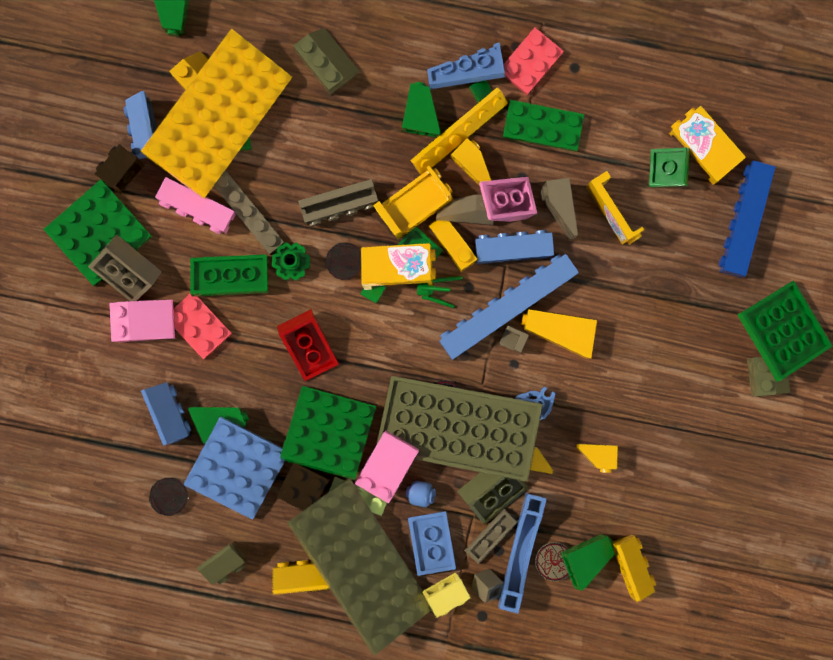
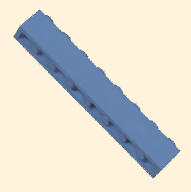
[439,254,579,360]

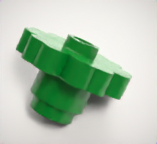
[272,242,311,281]

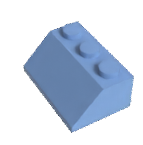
[123,91,157,159]
[141,382,192,445]

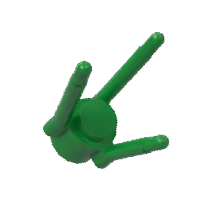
[417,276,463,308]

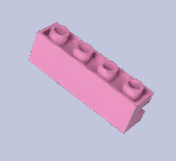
[155,177,236,235]

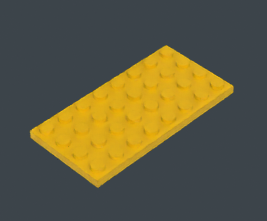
[140,29,292,199]

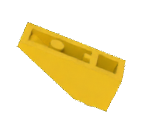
[451,138,491,186]
[428,220,477,272]

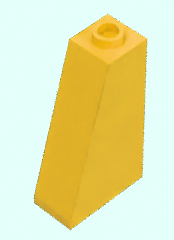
[521,309,597,359]

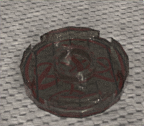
[326,242,361,281]
[149,477,188,516]

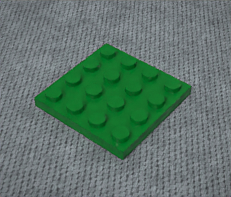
[43,179,152,287]
[737,280,833,382]
[280,386,376,480]

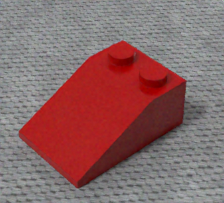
[277,309,339,381]

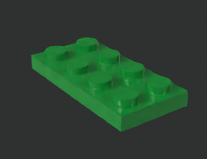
[503,100,584,152]
[190,254,268,297]

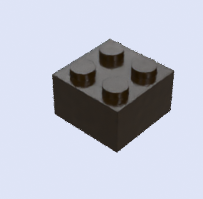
[95,144,145,195]
[276,463,330,511]

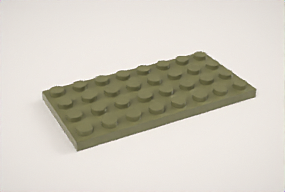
[376,376,543,482]
[287,478,432,655]

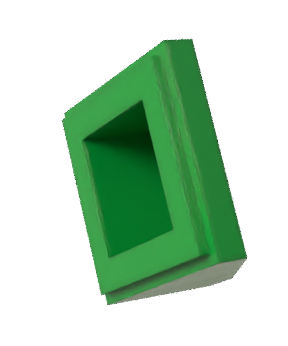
[469,80,492,103]
[360,285,386,304]

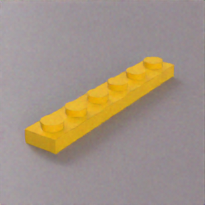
[410,88,508,175]

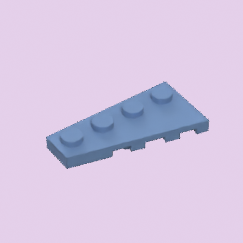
[427,42,505,89]

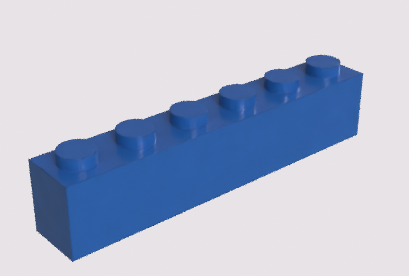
[718,160,776,278]

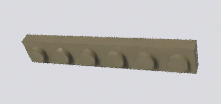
[214,170,284,255]

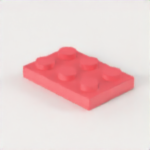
[503,28,564,95]
[173,294,232,359]

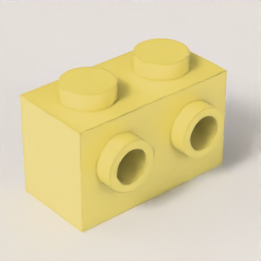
[422,572,470,618]

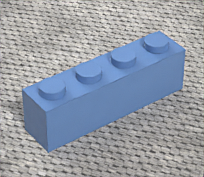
[475,230,554,264]

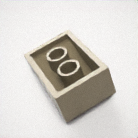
[540,178,578,241]

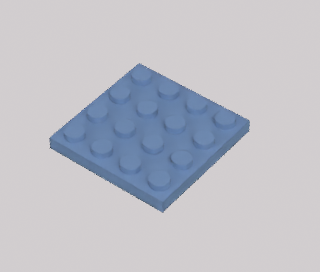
[184,416,285,520]

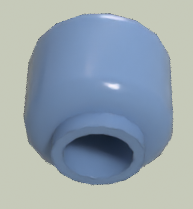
[406,480,436,507]

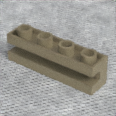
[298,179,378,227]

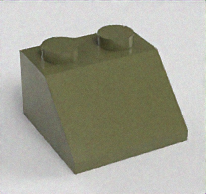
[747,357,790,397]
[197,542,247,585]

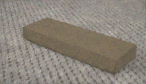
[464,509,518,564]

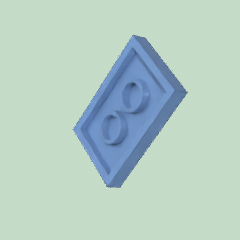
[408,511,456,576]

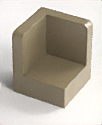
[499,326,529,354]
[471,569,504,603]

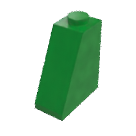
[154,0,189,37]
[402,82,440,138]
[188,407,249,444]
[560,534,615,591]

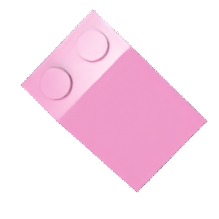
[479,177,537,222]
[110,300,175,343]
[355,430,419,503]

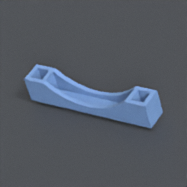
[498,493,546,613]

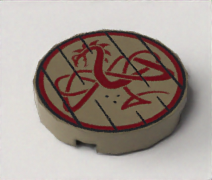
[535,542,569,581]

